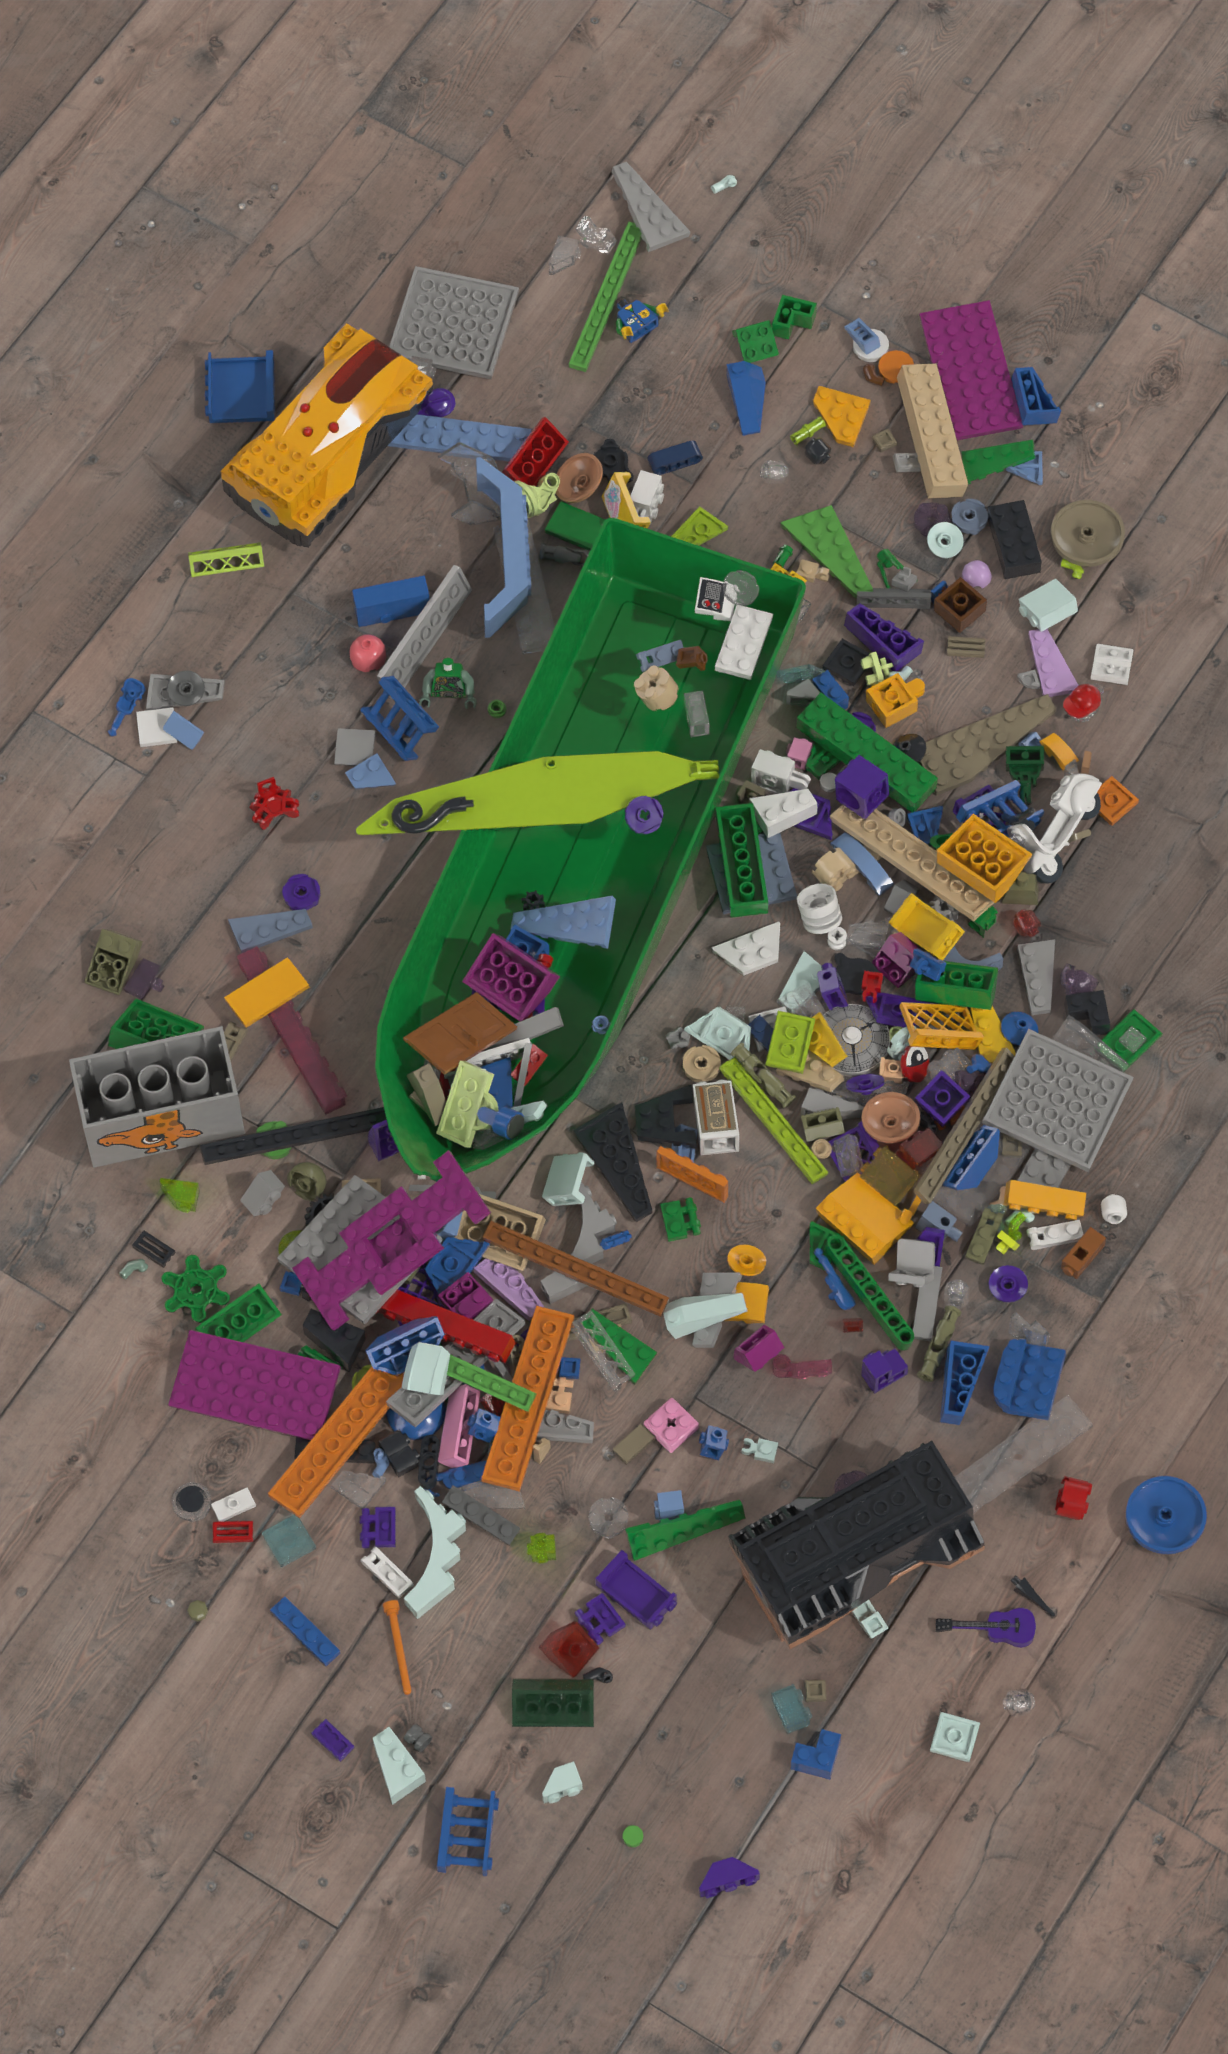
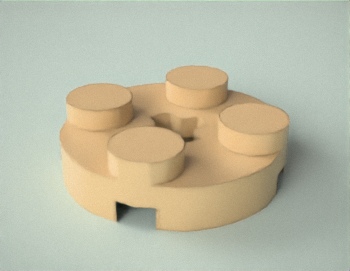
[683,1045,721,1083]

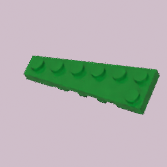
[625,1500,746,1561]

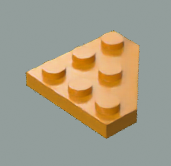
[813,386,871,448]

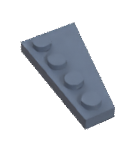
[228,909,313,954]

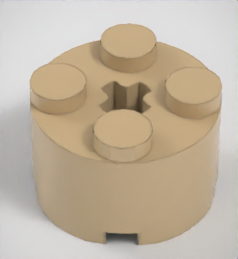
[634,665,679,711]
[812,847,857,892]

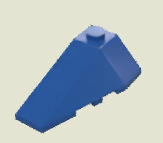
[726,361,766,436]

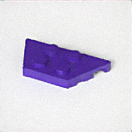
[790,788,833,840]
[866,992,938,1028]

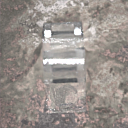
[576,216,617,254]

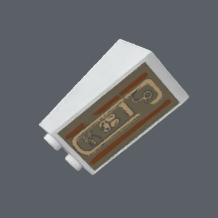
[693,1080,739,1155]

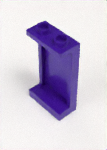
[595,1550,677,1630]

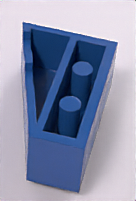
[1011,367,1061,426]
[479,1057,513,1110]

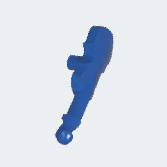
[108,678,145,737]
[814,1248,856,1310]

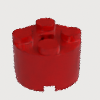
[1055,1476,1092,1520]

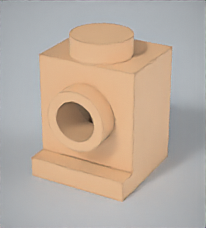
[879,1057,906,1085]

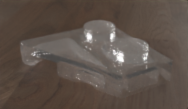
[777,983,826,1018]

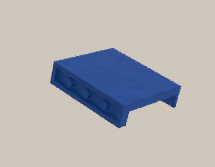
[205,350,275,423]

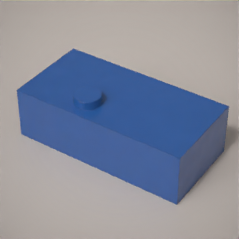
[352,575,430,627]

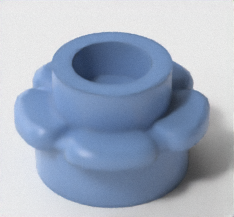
[592,1016,610,1034]

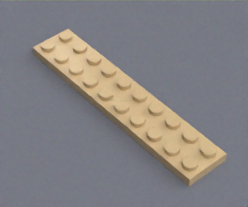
[830,805,994,921]

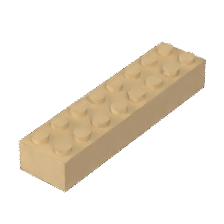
[897,364,968,498]

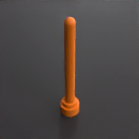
[383,1600,411,1695]

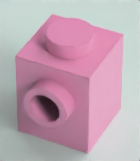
[786,737,812,770]

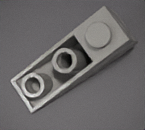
[801,1088,864,1119]

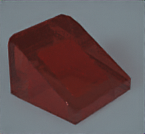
[842,1318,863,1333]

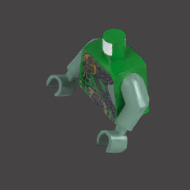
[419,658,477,709]

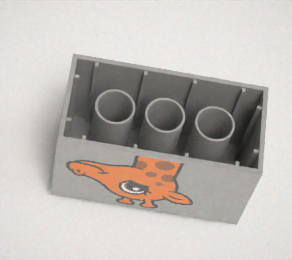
[69,1026,245,1168]

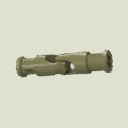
[730,1042,796,1109]
[917,1305,962,1382]

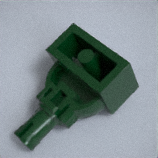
[1006,746,1044,805]

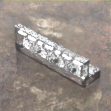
[571,1310,635,1392]

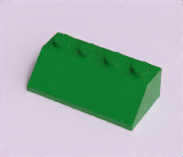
[915,961,998,1010]

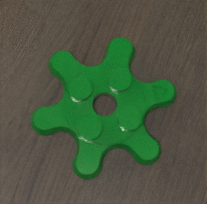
[161,1255,230,1323]

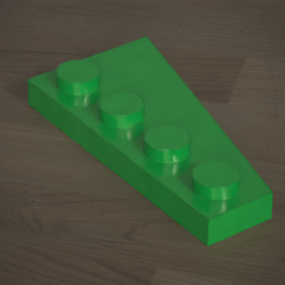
[581,1308,657,1385]

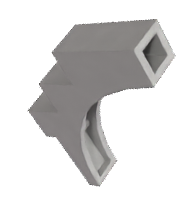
[540,1181,617,1304]

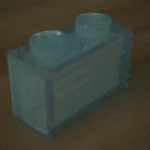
[771,1684,812,1734]

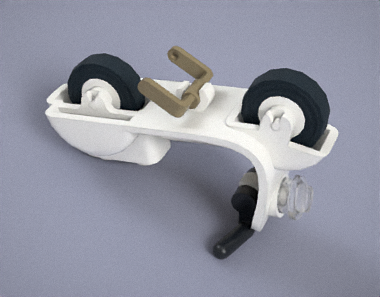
[1001,774,1102,884]

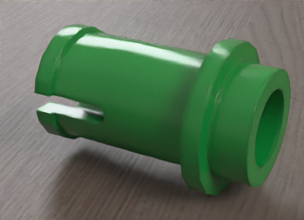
[773,544,793,568]

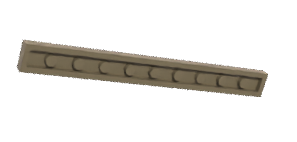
[913,1048,1015,1204]

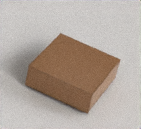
[1081,751,1092,774]

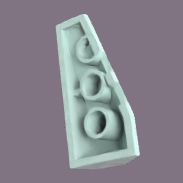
[663,1293,748,1339]

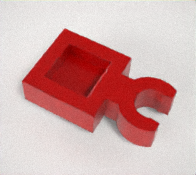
[862,971,883,1003]

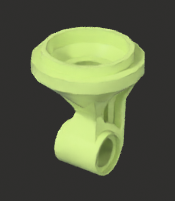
[514,473,560,518]

